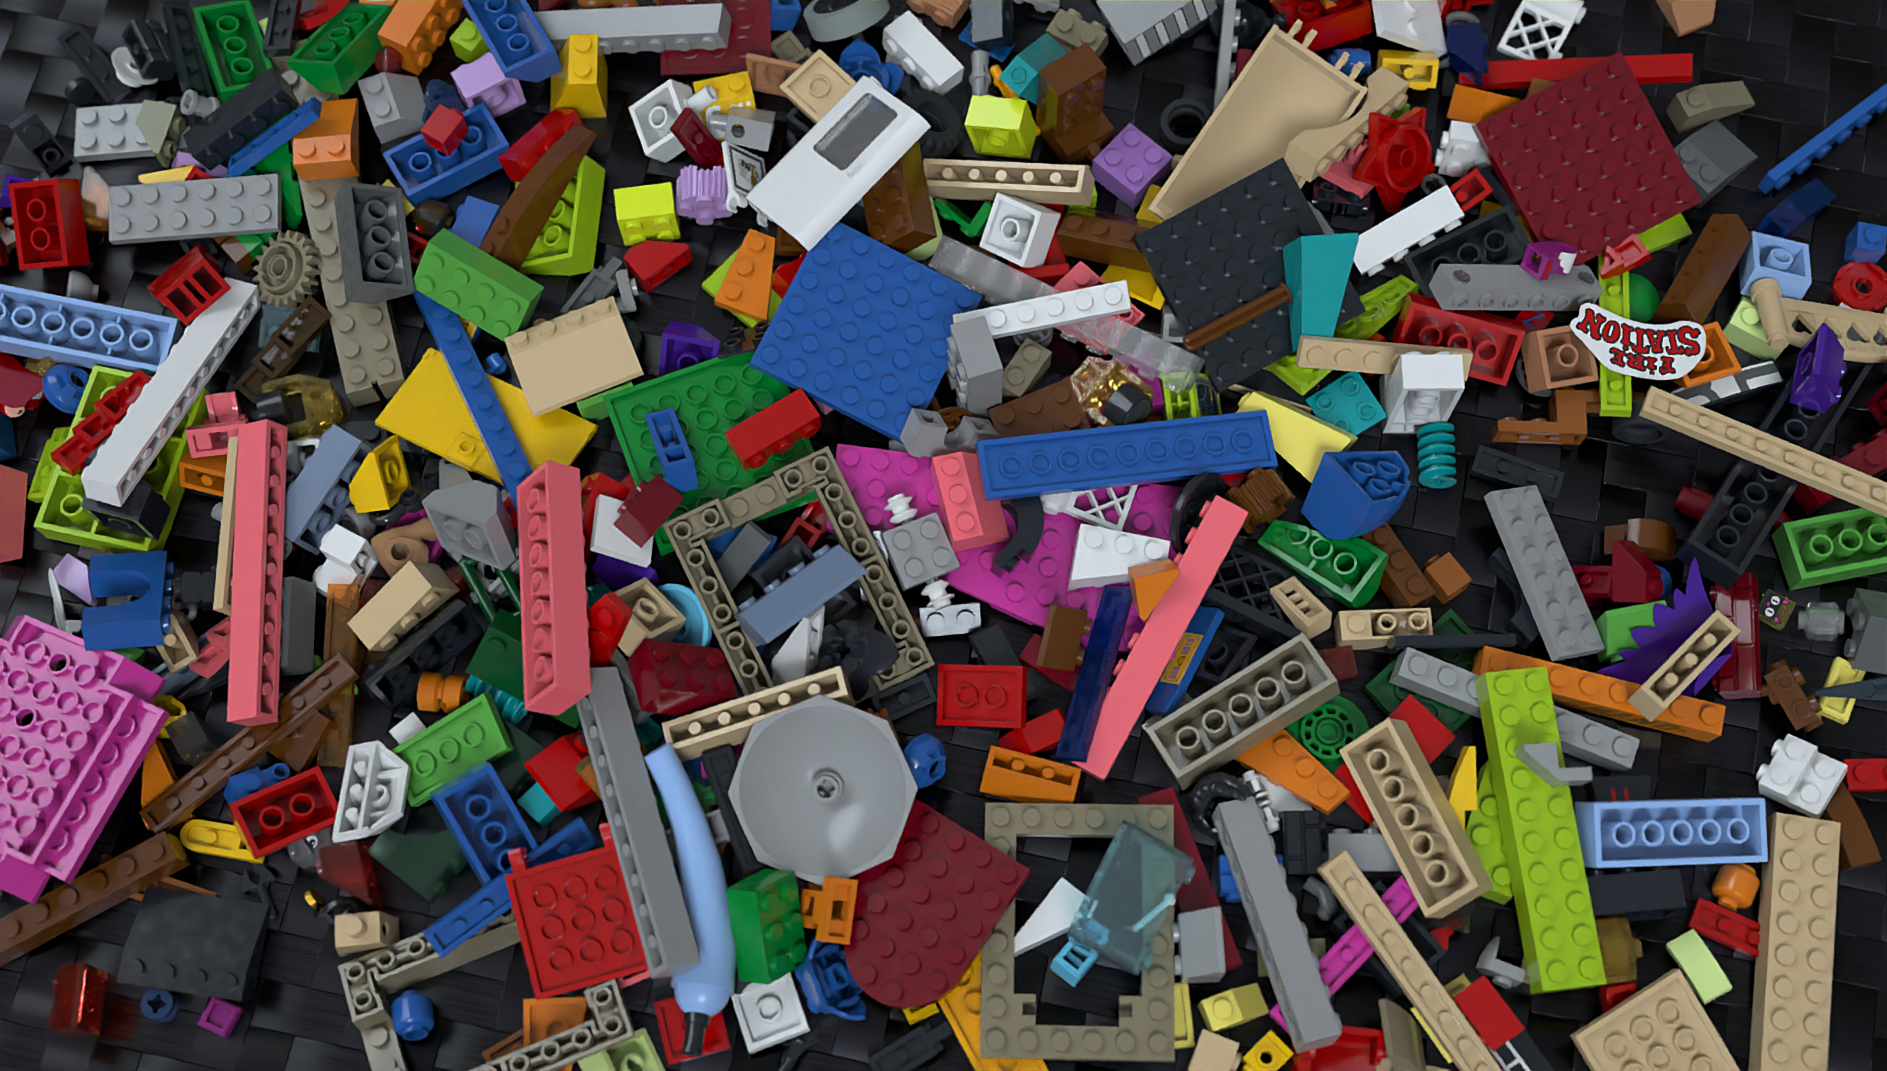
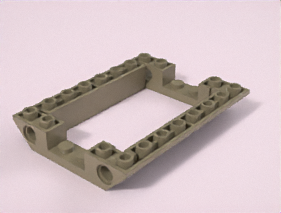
[662,446,935,705]
[338,907,635,1071]

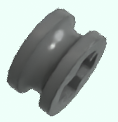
[1419,174,1446,199]

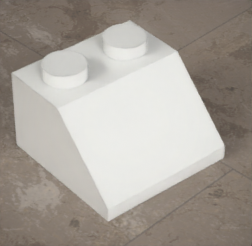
[979,192,1060,268]

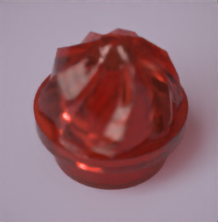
[374,45,404,73]

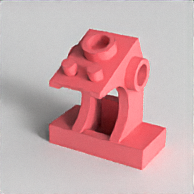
[185,391,249,458]

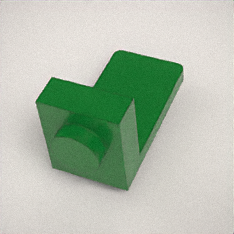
[933,198,994,238]

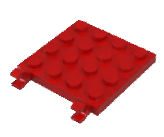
[504,822,649,1001]

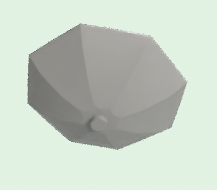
[728,695,918,886]

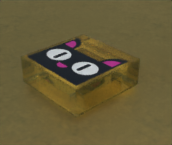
[1759,589,1796,631]

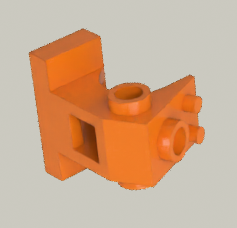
[800,876,858,944]

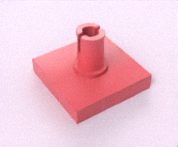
[1319,137,1374,199]

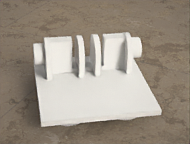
[1238,770,1312,834]

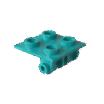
[1306,371,1387,436]

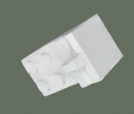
[1379,351,1465,433]

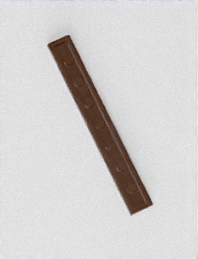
[139,653,360,835]

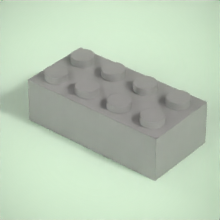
[946,315,1003,419]

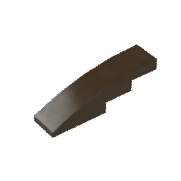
[233,296,332,406]

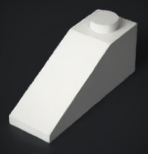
[771,604,825,686]
[1014,878,1092,956]

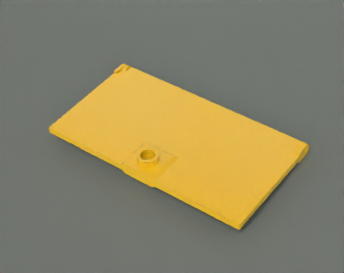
[375,347,598,486]

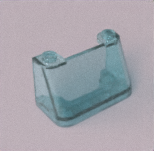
[1068,820,1197,976]

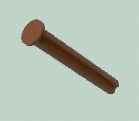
[1182,282,1293,352]

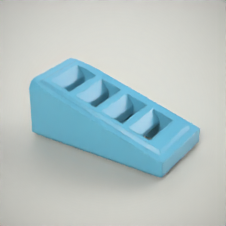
[1050,915,1111,987]

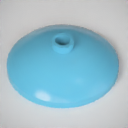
[657,584,712,647]

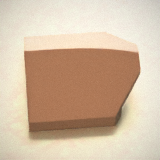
[1656,0,1716,37]

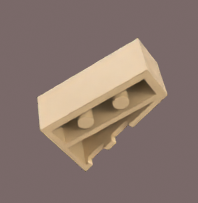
[347,560,459,651]

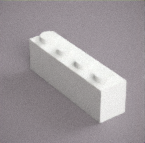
[1353,185,1464,277]

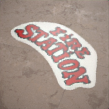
[1570,303,1706,380]

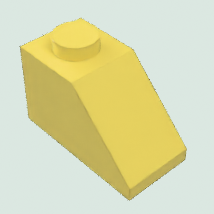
[1198,983,1269,1034]

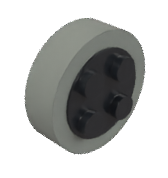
[803,0,890,42]

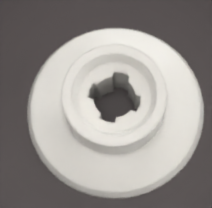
[111,47,158,87]

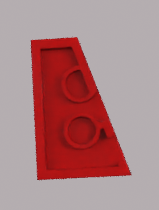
[587,592,633,668]

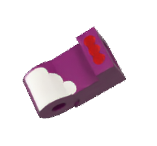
[1520,241,1578,281]

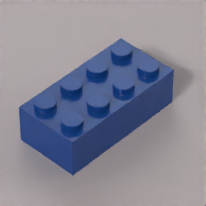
[382,102,510,210]
[429,761,538,887]

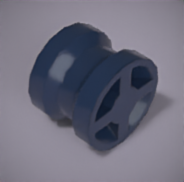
[141,988,181,1022]

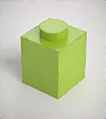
[449,18,490,64]

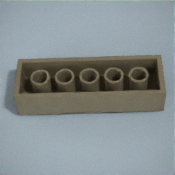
[1146,633,1340,790]

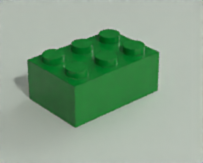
[725,868,807,984]

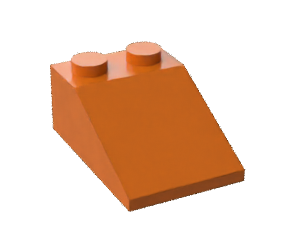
[293,98,359,181]

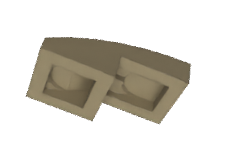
[772,30,813,65]

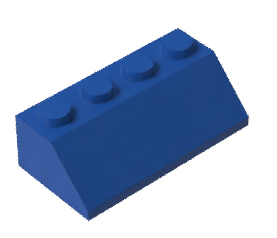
[461,0,563,83]

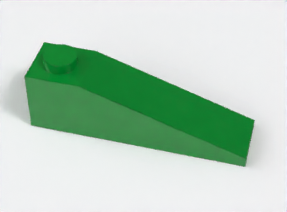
[243,112,302,230]
[1257,519,1389,611]

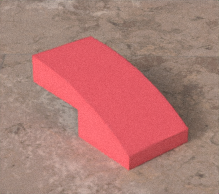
[188,616,231,679]

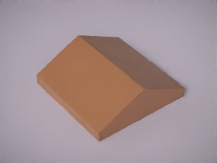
[746,53,802,97]

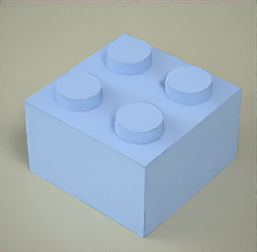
[1739,231,1812,300]

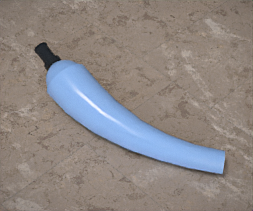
[644,742,736,1056]

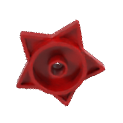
[1352,107,1436,213]

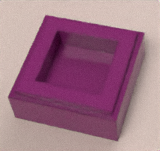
[197,997,243,1039]

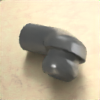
[1303,875,1339,921]

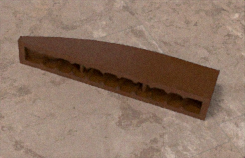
[479,124,597,271]

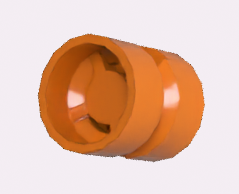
[417,671,469,714]

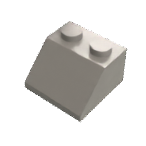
[357,72,426,144]
[1171,907,1225,983]

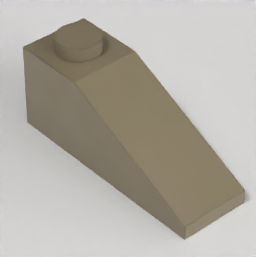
[1666,81,1755,133]

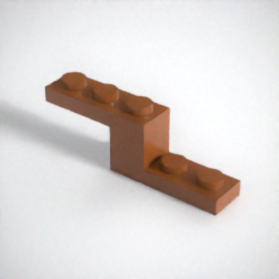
[1492,387,1645,445]

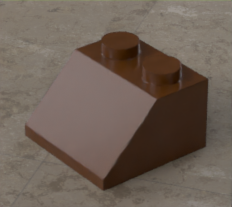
[1036,602,1093,672]

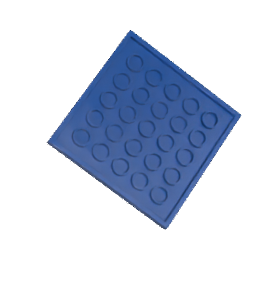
[749,221,983,445]

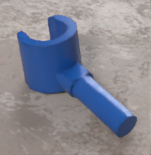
[485,353,507,376]

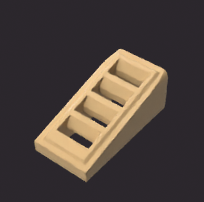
[1270,576,1332,640]

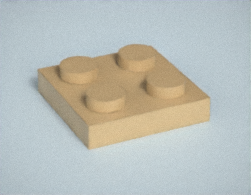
[779,49,856,124]

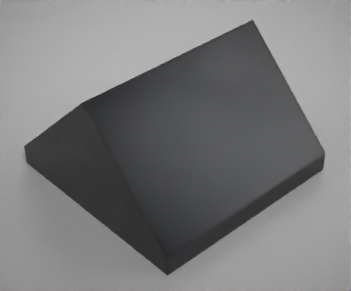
[1192,625,1258,691]

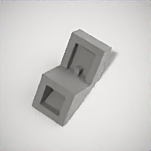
[1515,743,1593,787]

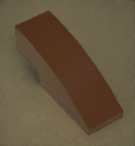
[1819,781,1882,872]

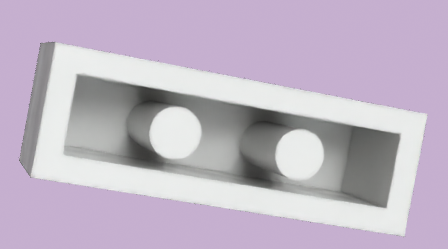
[882,10,964,96]

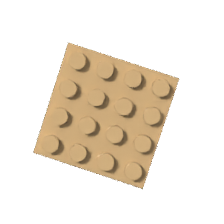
[1570,968,1740,1071]

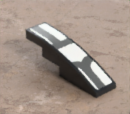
[1665,358,1786,411]

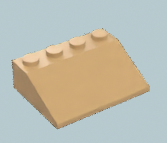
[504,296,644,418]

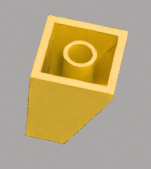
[550,34,608,118]

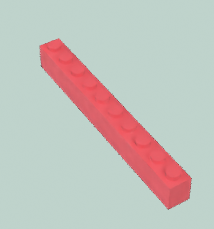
[227,419,288,727]
[1069,495,1249,782]

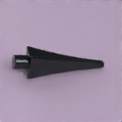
[176,661,229,704]

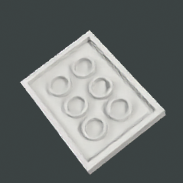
[1372,0,1447,57]

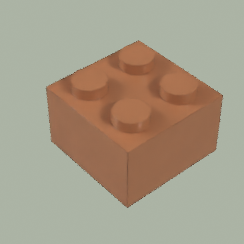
[1521,325,1599,393]

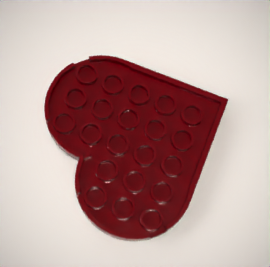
[845,799,1032,1010]

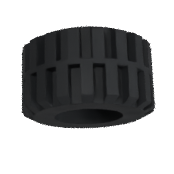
[886,89,964,161]

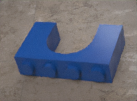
[81,551,176,651]

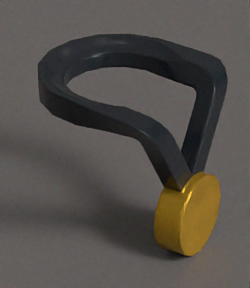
[304,888,359,925]

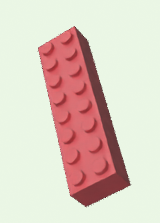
[517,460,592,716]

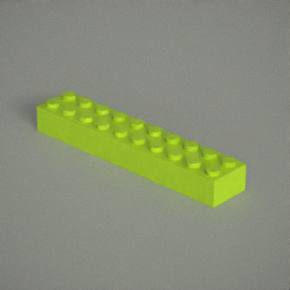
[1475,666,1607,994]

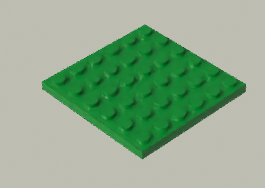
[603,351,818,556]

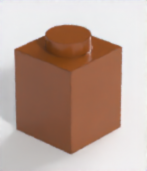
[1423,552,1472,605]

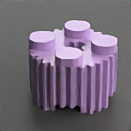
[676,165,732,225]

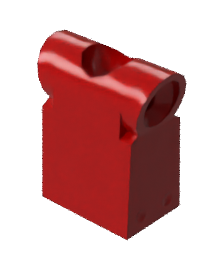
[147,244,231,326]

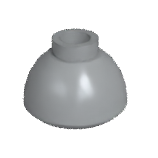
[66,270,99,302]
[341,506,380,542]

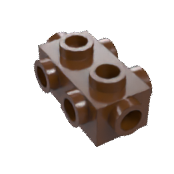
[1761,659,1823,732]

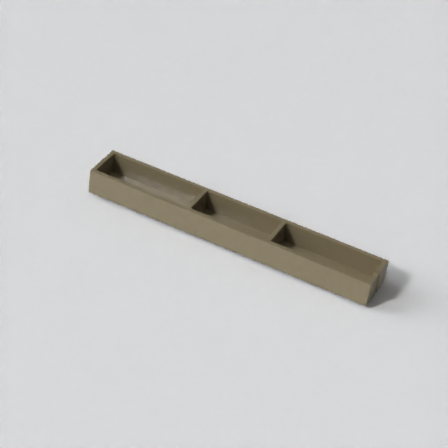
[271,39,408,407]

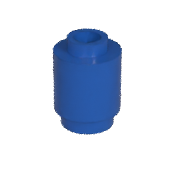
[1328,48,1371,77]

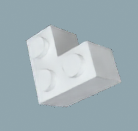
[312,524,379,609]

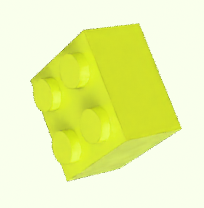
[965,95,1037,159]
[614,182,681,246]

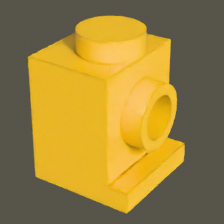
[1240,1030,1294,1071]

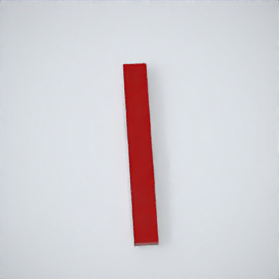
[1459,53,1693,90]

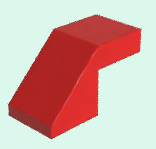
[997,708,1074,756]

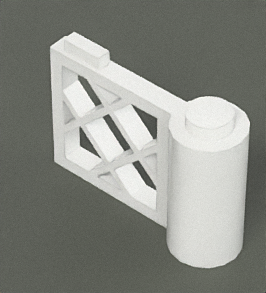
[1497,0,1587,60]
[1039,485,1138,531]

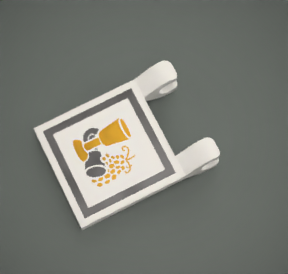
[721,140,773,227]

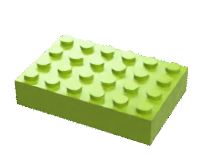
[34,365,209,554]

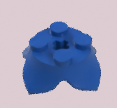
[839,38,904,113]
[795,937,866,1020]

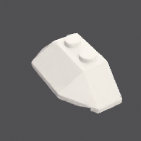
[332,740,411,843]

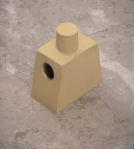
[335,911,400,956]

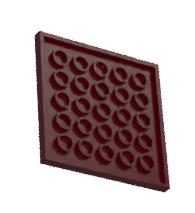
[1472,51,1702,266]

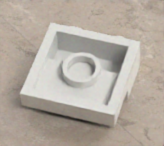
[1434,120,1492,178]
[1756,734,1848,819]

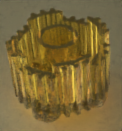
[1595,917,1642,984]

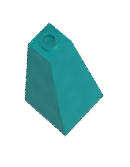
[999,33,1069,105]
[1282,233,1359,352]

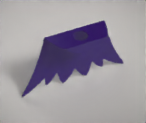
[1594,557,1733,697]

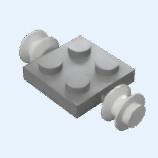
[880,493,960,611]

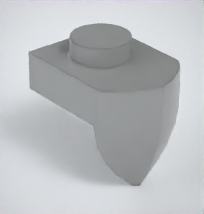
[614,269,639,314]
[1476,936,1526,988]

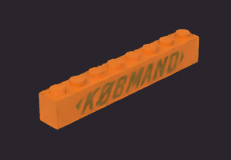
[1472,646,1726,742]

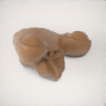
[370,516,438,579]

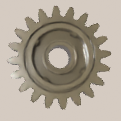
[252,230,322,310]

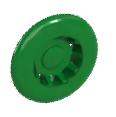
[1285,695,1369,774]

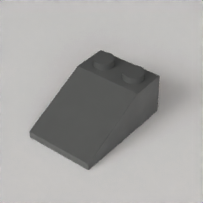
[1674,120,1758,209]

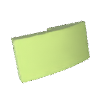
[1666,929,1732,1004]

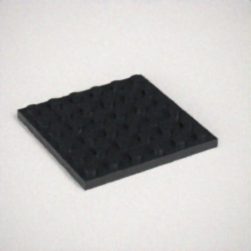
[1132,157,1366,394]

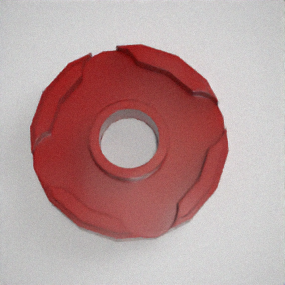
[1831,261,1887,313]

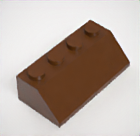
[1057,208,1160,273]
[1650,214,1752,326]

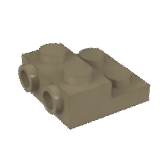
[1046,8,1108,57]

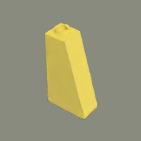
[1236,391,1358,483]

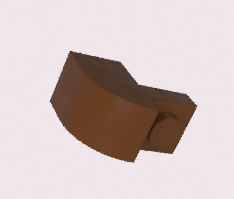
[1604,518,1677,562]

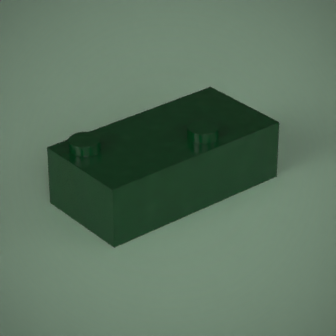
[466,608,580,729]

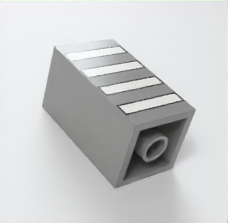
[1096,0,1218,65]

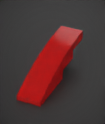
[50,370,151,477]

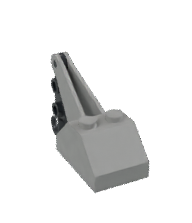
[369,458,516,571]

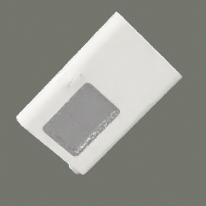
[745,76,931,251]

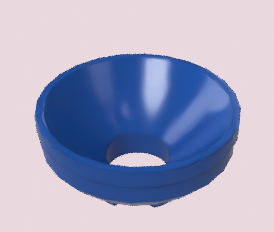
[41,364,89,414]
[903,734,947,789]

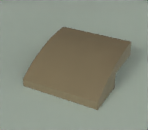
[1379,999,1427,1071]

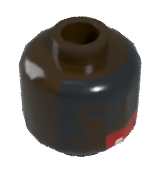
[412,199,456,238]

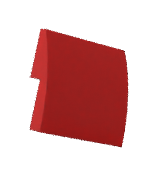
[298,0,350,30]

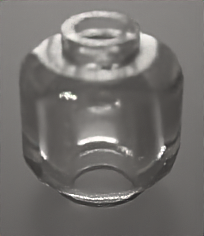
[1798,601,1845,641]

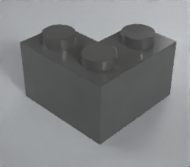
[1844,588,1887,675]

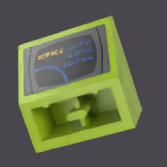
[1160,371,1222,421]

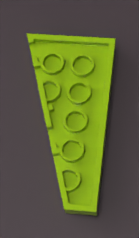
[1266,274,1419,396]

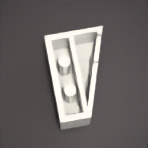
[1067,524,1170,591]

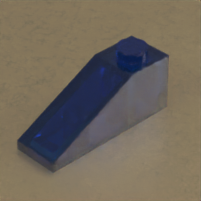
[1756,178,1837,239]

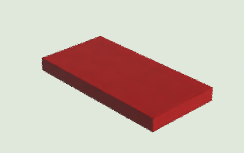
[1332,694,1456,826]

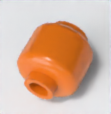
[1711,863,1760,911]

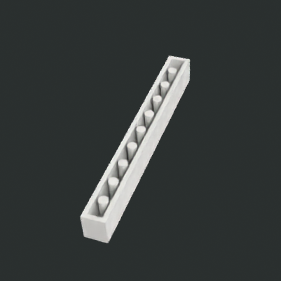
[81,277,261,507]

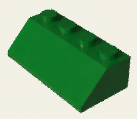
[286,3,392,95]

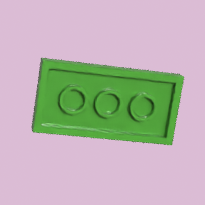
[391,693,514,807]

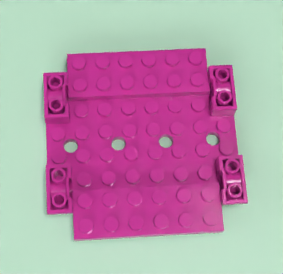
[0,615,170,904]

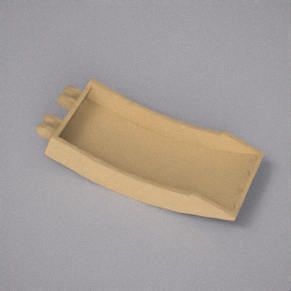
[1148,19,1368,221]

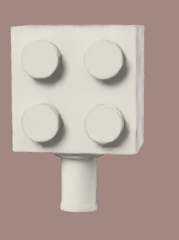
[629,79,718,162]

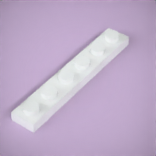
[953,280,1132,339]

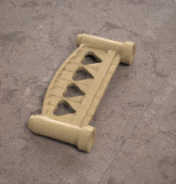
[1750,278,1887,363]

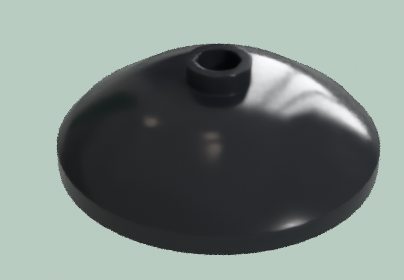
[1169,471,1227,555]

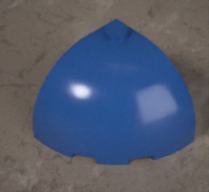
[1301,451,1411,540]

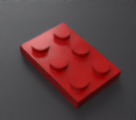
[936,664,1027,728]

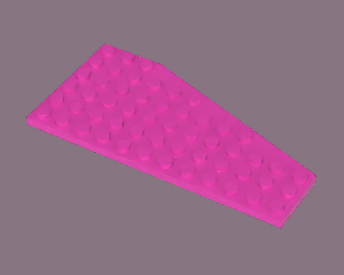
[826,444,1183,658]

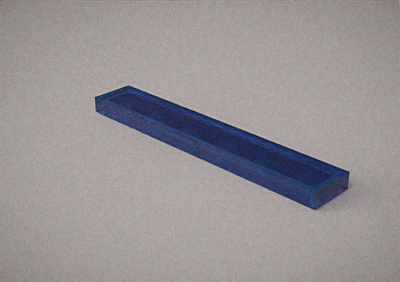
[1055,586,1133,763]

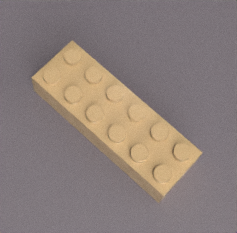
[1339,718,1494,918]

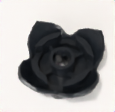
[818,608,900,701]

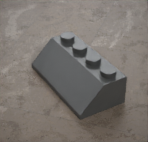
[334,182,414,304]

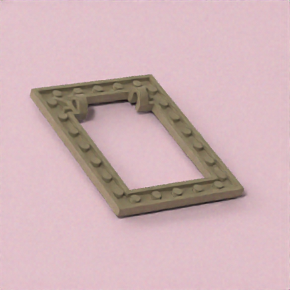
[980,803,1175,1062]

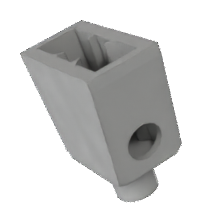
[709,106,776,152]

